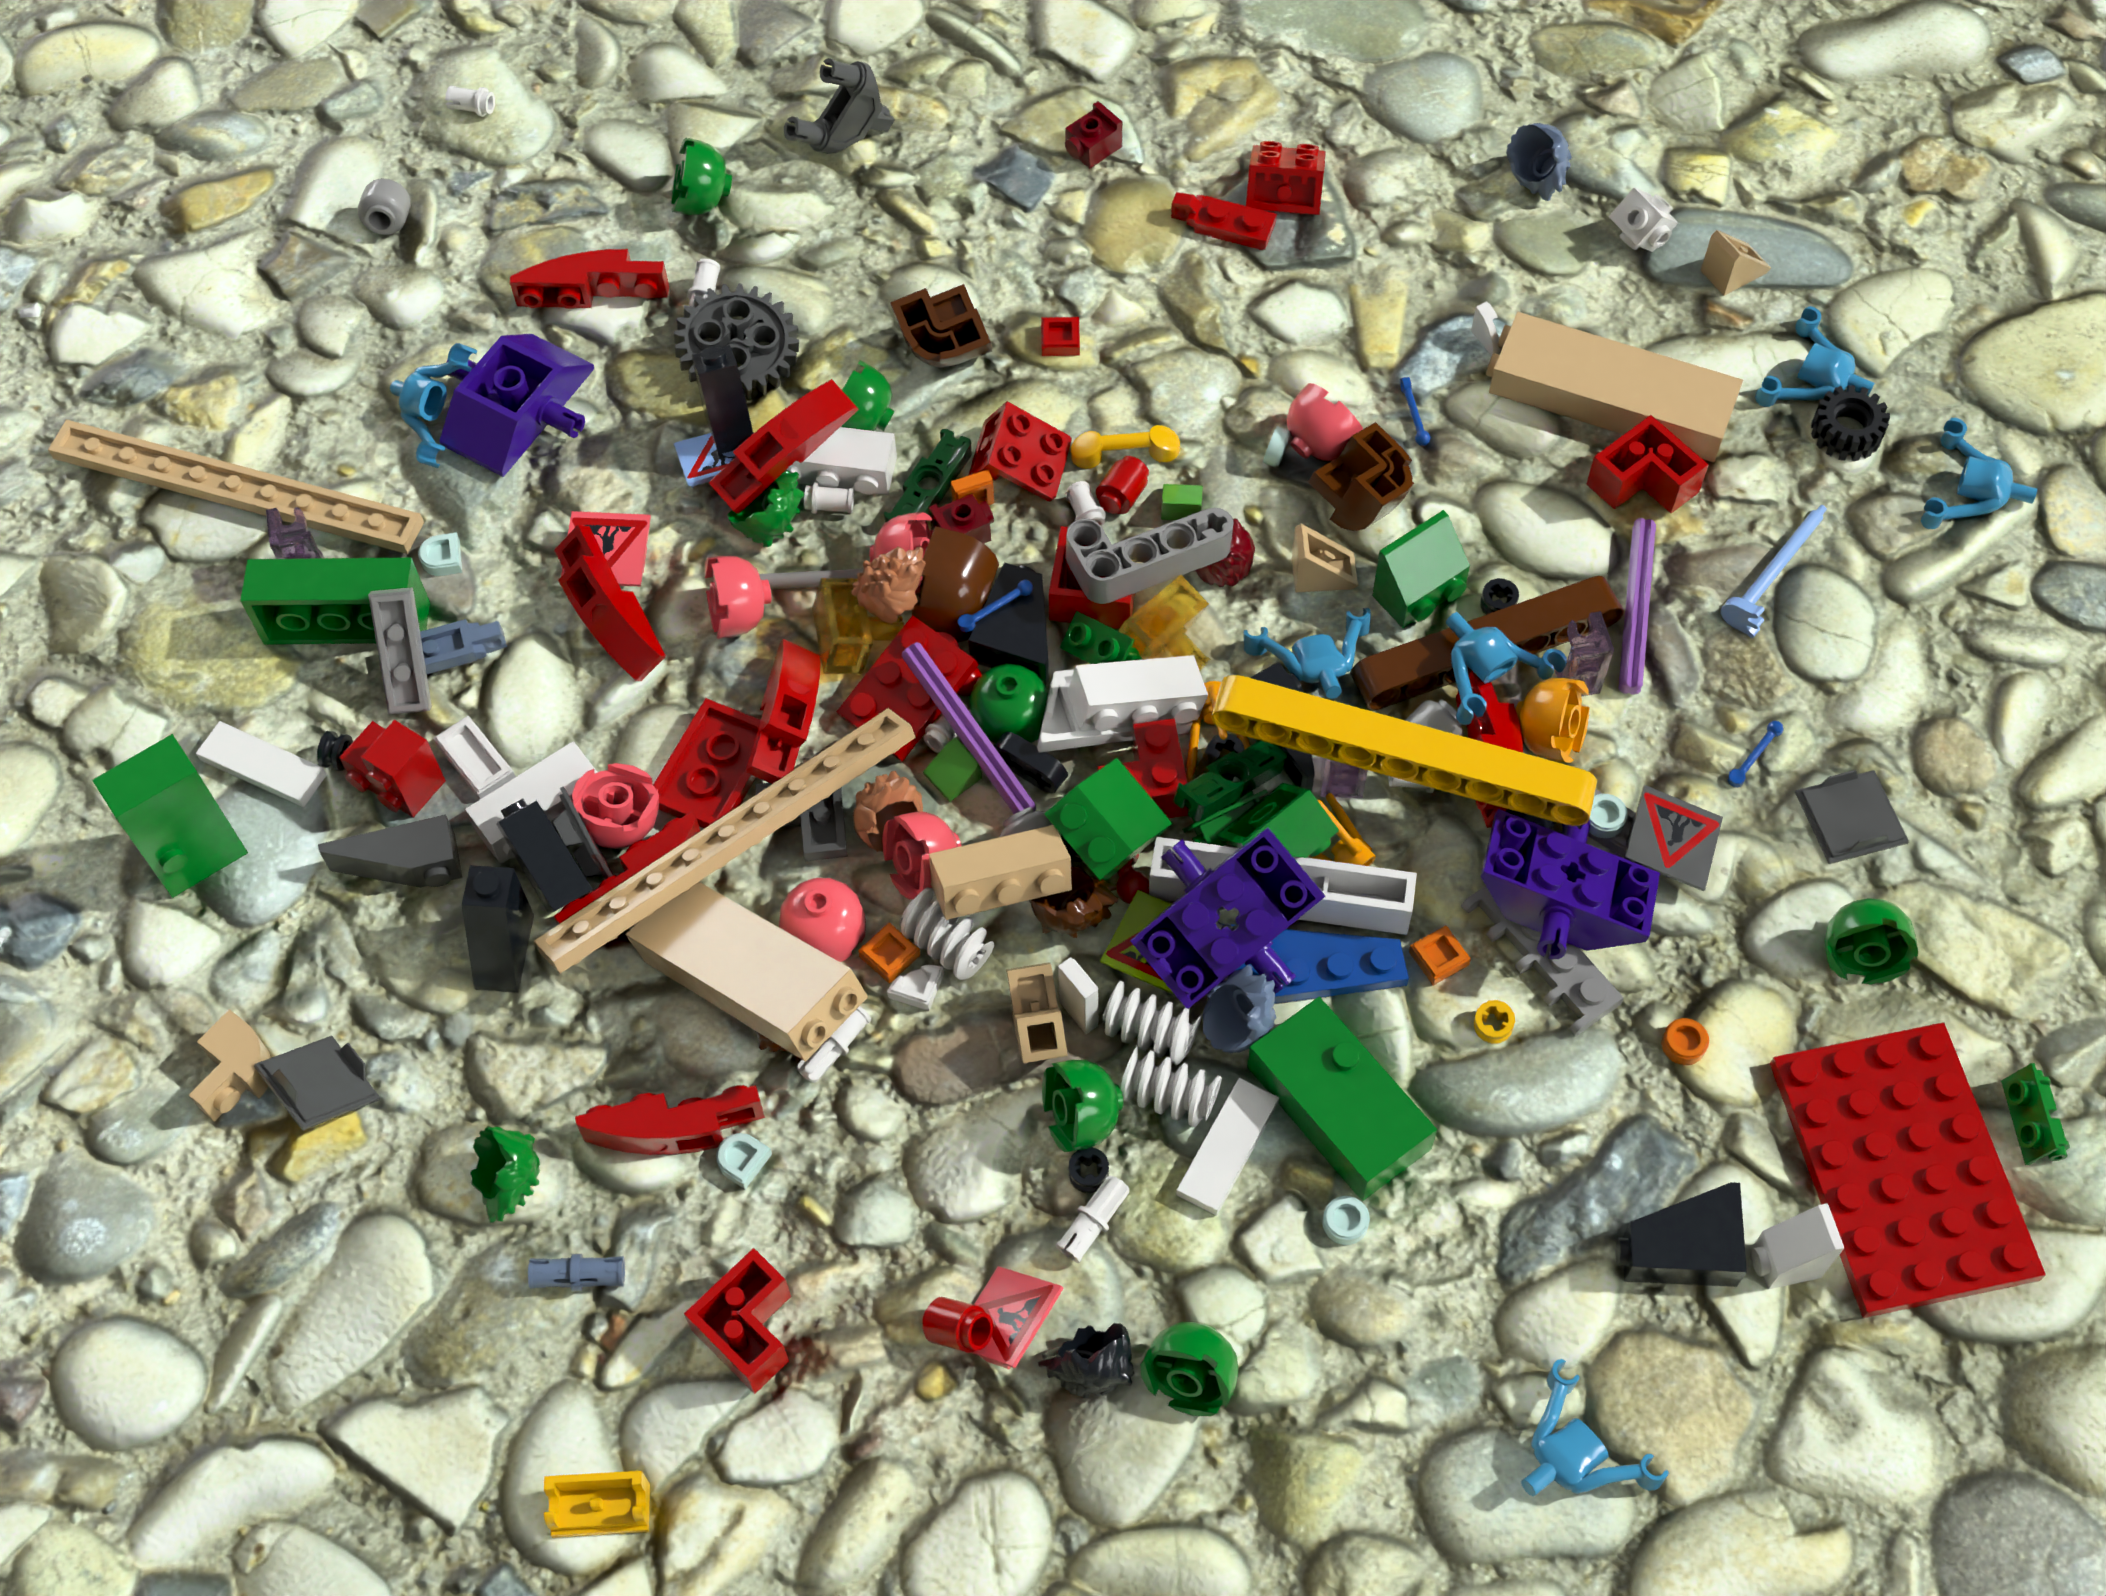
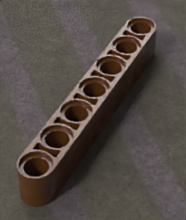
[1350,576,1624,710]

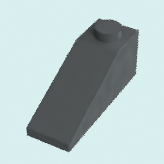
[318,814,463,888]

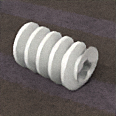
[900,887,995,980]
[1103,981,1202,1065]
[1121,1047,1222,1127]

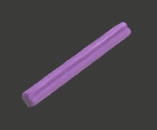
[1618,518,1656,695]
[902,642,1036,814]

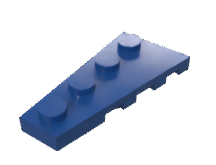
[1221,923,1409,1004]

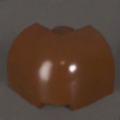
[890,284,992,368]
[1308,422,1414,531]
[912,526,999,643]

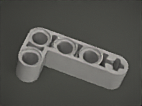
[1066,508,1234,604]

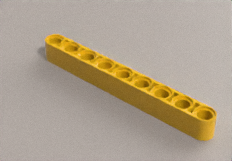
[1211,675,1597,826]

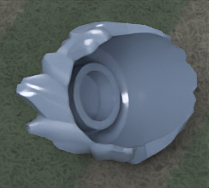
[1506,123,1572,201]
[1202,965,1276,1053]

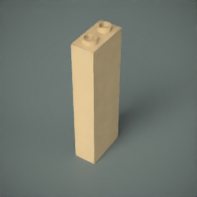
[1486,311,1743,462]
[625,882,868,1062]

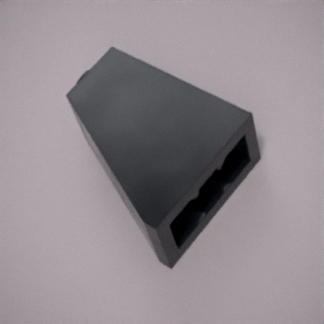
[692,345,754,455]
[968,562,1049,685]
[496,798,593,913]
[462,865,534,993]
[1615,1182,1747,1287]

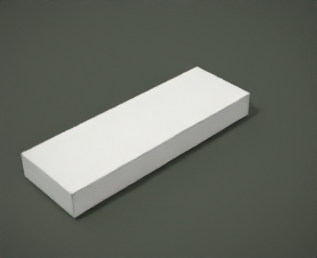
[196,721,327,808]
[1176,1078,1279,1216]

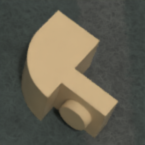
[1006,962,1068,1063]
[189,1009,271,1122]

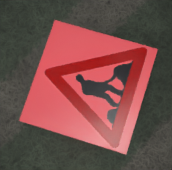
[561,511,651,587]
[970,1266,1064,1369]

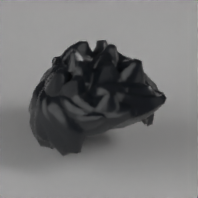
[1038,1323,1135,1398]

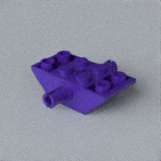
[439,334,595,477]
[1481,809,1660,959]
[1130,827,1326,1009]

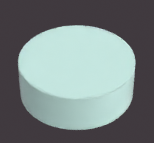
[1263,426,1291,468]
[1589,794,1628,838]
[1322,1196,1370,1245]

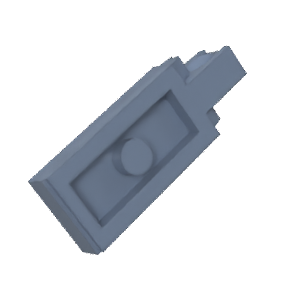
[420,619,507,674]

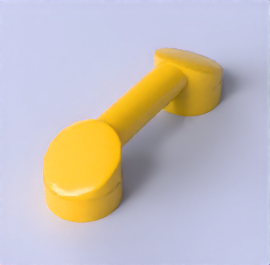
[1071,425,1180,469]

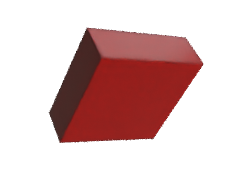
[1041,317,1080,356]

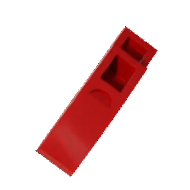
[509,249,669,309]
[709,379,859,514]
[554,525,666,681]
[745,639,820,784]
[1456,671,1523,828]
[554,811,700,925]
[575,1085,765,1155]

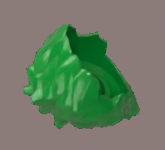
[727,470,804,547]
[470,1126,540,1223]

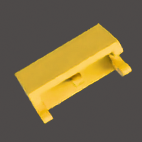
[544,1471,650,1538]

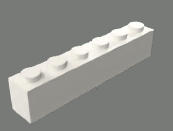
[1149,837,1417,935]

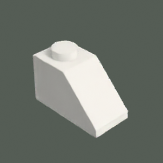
[1751,1203,1844,1290]

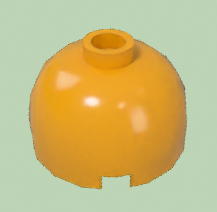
[1516,678,1589,763]

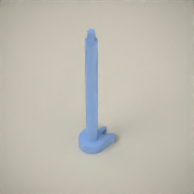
[1721,505,1827,638]

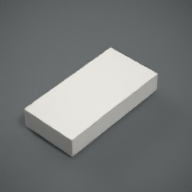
[433,716,516,799]
[1058,957,1099,1034]

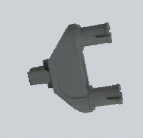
[784,58,895,154]

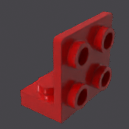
[1246,141,1326,215]
[968,401,1072,502]

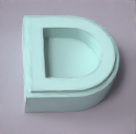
[418,532,462,576]
[716,1133,772,1189]

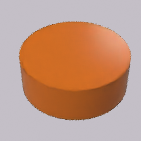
[1661,1018,1709,1065]

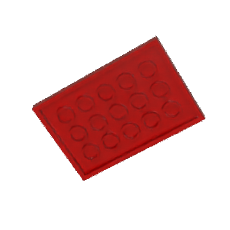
[1770,1022,2046,1318]

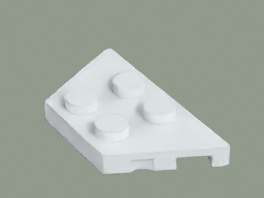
[1037,669,1192,753]

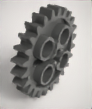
[674,283,799,400]

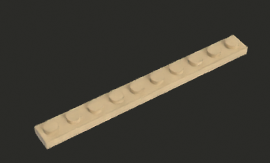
[48,419,424,554]
[534,708,916,974]

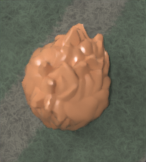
[851,547,926,624]
[853,771,923,852]

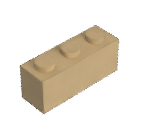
[929,825,1072,920]

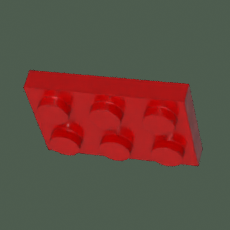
[836,615,979,762]
[653,698,761,829]

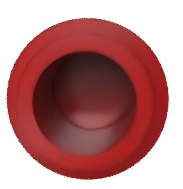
[1095,456,1149,514]
[922,1297,993,1353]

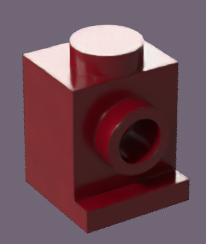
[1065,101,1123,169]
[929,493,994,544]

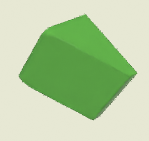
[1161,484,1203,520]
[923,737,982,802]

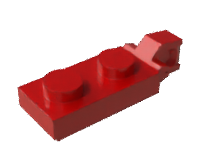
[1171,192,1277,250]

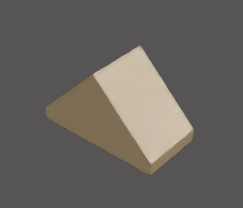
[1700,230,1771,296]
[1291,524,1358,593]

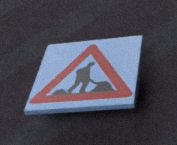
[674,433,736,488]

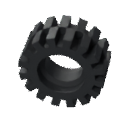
[1811,385,1890,461]

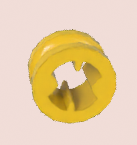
[1474,1000,1515,1044]

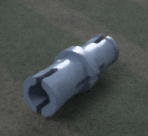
[528,1254,625,1291]

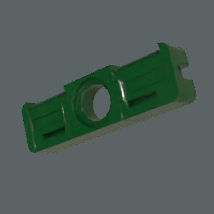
[884,429,972,523]
[1173,740,1287,821]

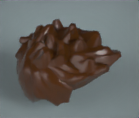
[1029,866,1118,938]

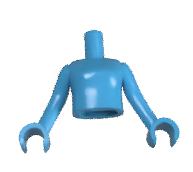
[1755,306,1875,407]
[390,343,477,468]
[1921,418,2037,529]
[1243,608,1371,699]
[1446,612,1567,725]
[1521,1359,1669,1497]

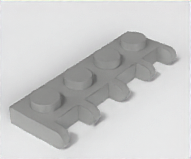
[1461,886,1624,1036]

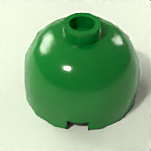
[671,138,732,216]
[841,360,895,432]
[968,664,1048,743]
[1825,898,1919,984]
[1042,1060,1123,1152]
[1140,1322,1238,1416]

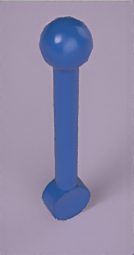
[1400,377,1430,446]
[958,580,1033,632]
[1727,721,1784,788]

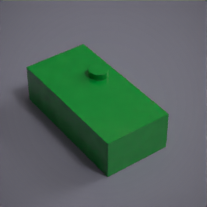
[240,557,430,645]
[92,734,248,898]
[1247,996,1438,1202]

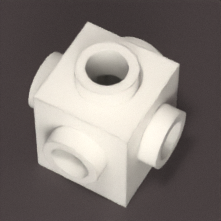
[1609,187,1678,252]

